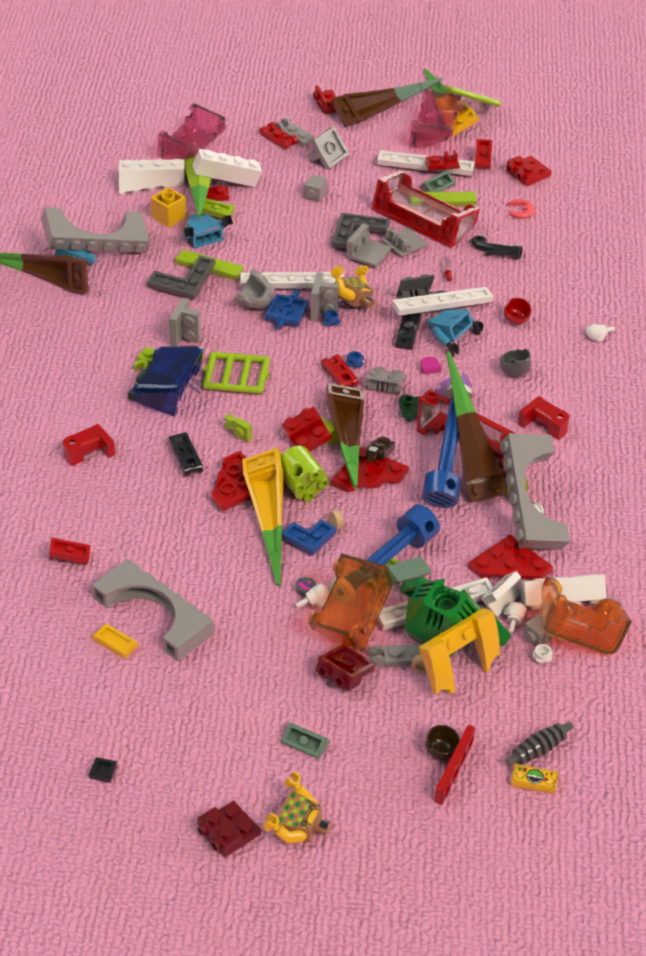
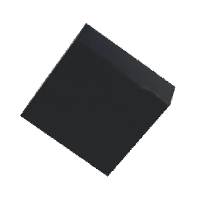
[89,757,117,783]

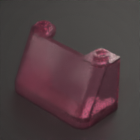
[409,89,463,147]
[158,103,226,159]

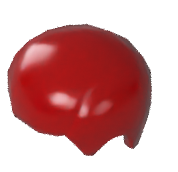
[504,298,532,325]

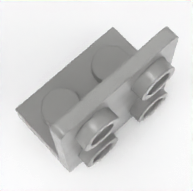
[346,223,391,267]

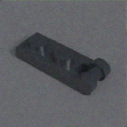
[169,432,203,477]

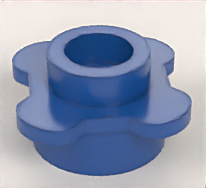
[322,310,340,326]
[346,351,364,367]

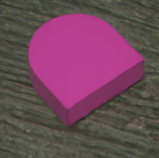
[421,357,441,374]

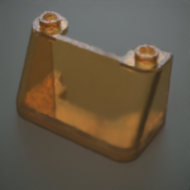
[309,553,392,652]
[541,576,632,655]

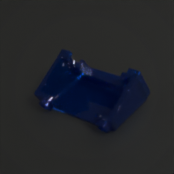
[132,346,204,416]

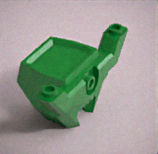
[399,577,511,658]

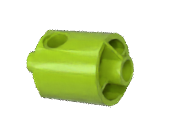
[281,446,329,502]

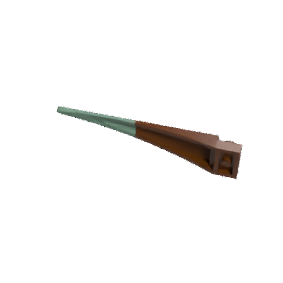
[331,78,442,127]

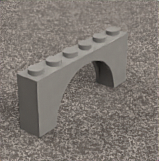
[41,207,150,253]
[500,433,570,550]
[92,559,214,662]

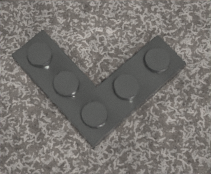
[332,213,390,249]
[147,255,216,300]

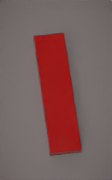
[435,725,475,805]

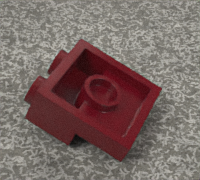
[315,644,376,691]
[197,800,261,858]

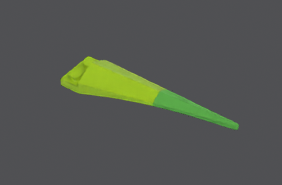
[184,156,212,218]

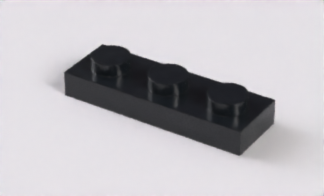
[395,313,422,350]

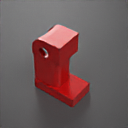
[518,396,569,440]
[63,424,115,466]

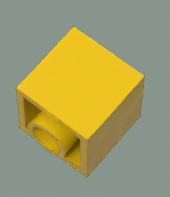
[150,187,187,228]

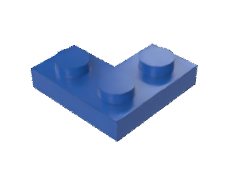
[282,519,336,556]

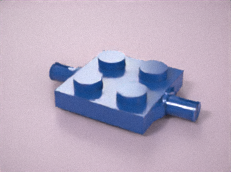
[265,289,309,330]

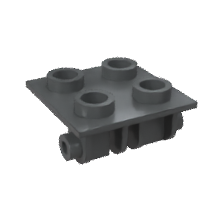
[396,274,435,299]

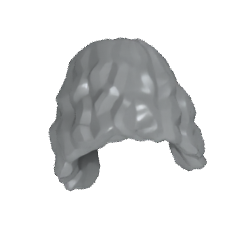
[234,268,274,309]

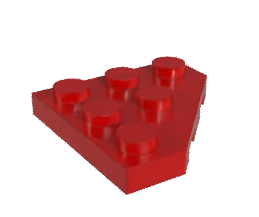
[331,447,409,493]
[211,451,251,511]
[468,534,553,581]

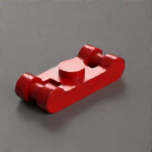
[259,122,298,150]
[321,354,358,387]

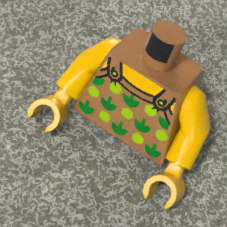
[330,265,375,309]
[263,772,331,844]

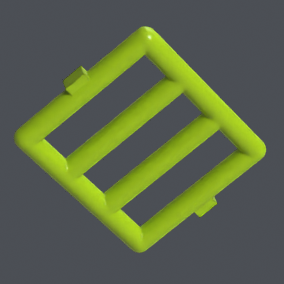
[443,85,501,107]
[202,351,270,394]

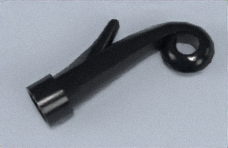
[471,235,523,259]

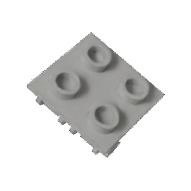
[381,227,428,257]
[365,367,407,394]

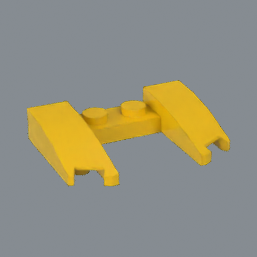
[419,608,500,694]

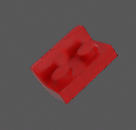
[313,85,336,114]

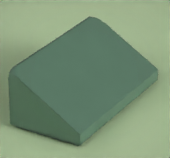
[419,171,456,192]
[386,557,432,585]
[281,722,331,759]

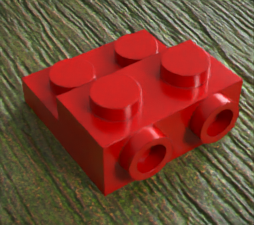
[506,155,552,187]
[281,406,333,452]

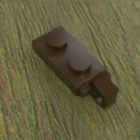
[366,437,396,462]

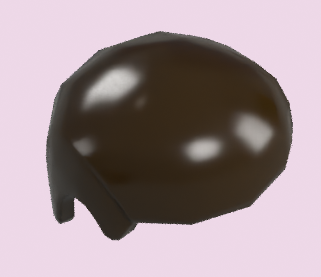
[425,725,460,760]

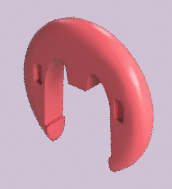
[507,199,535,218]

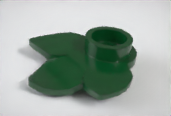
[398,394,432,422]

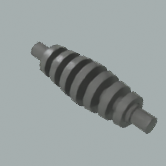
[505,721,574,767]

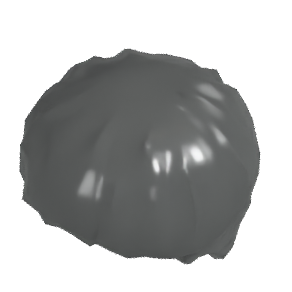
[500,349,531,377]

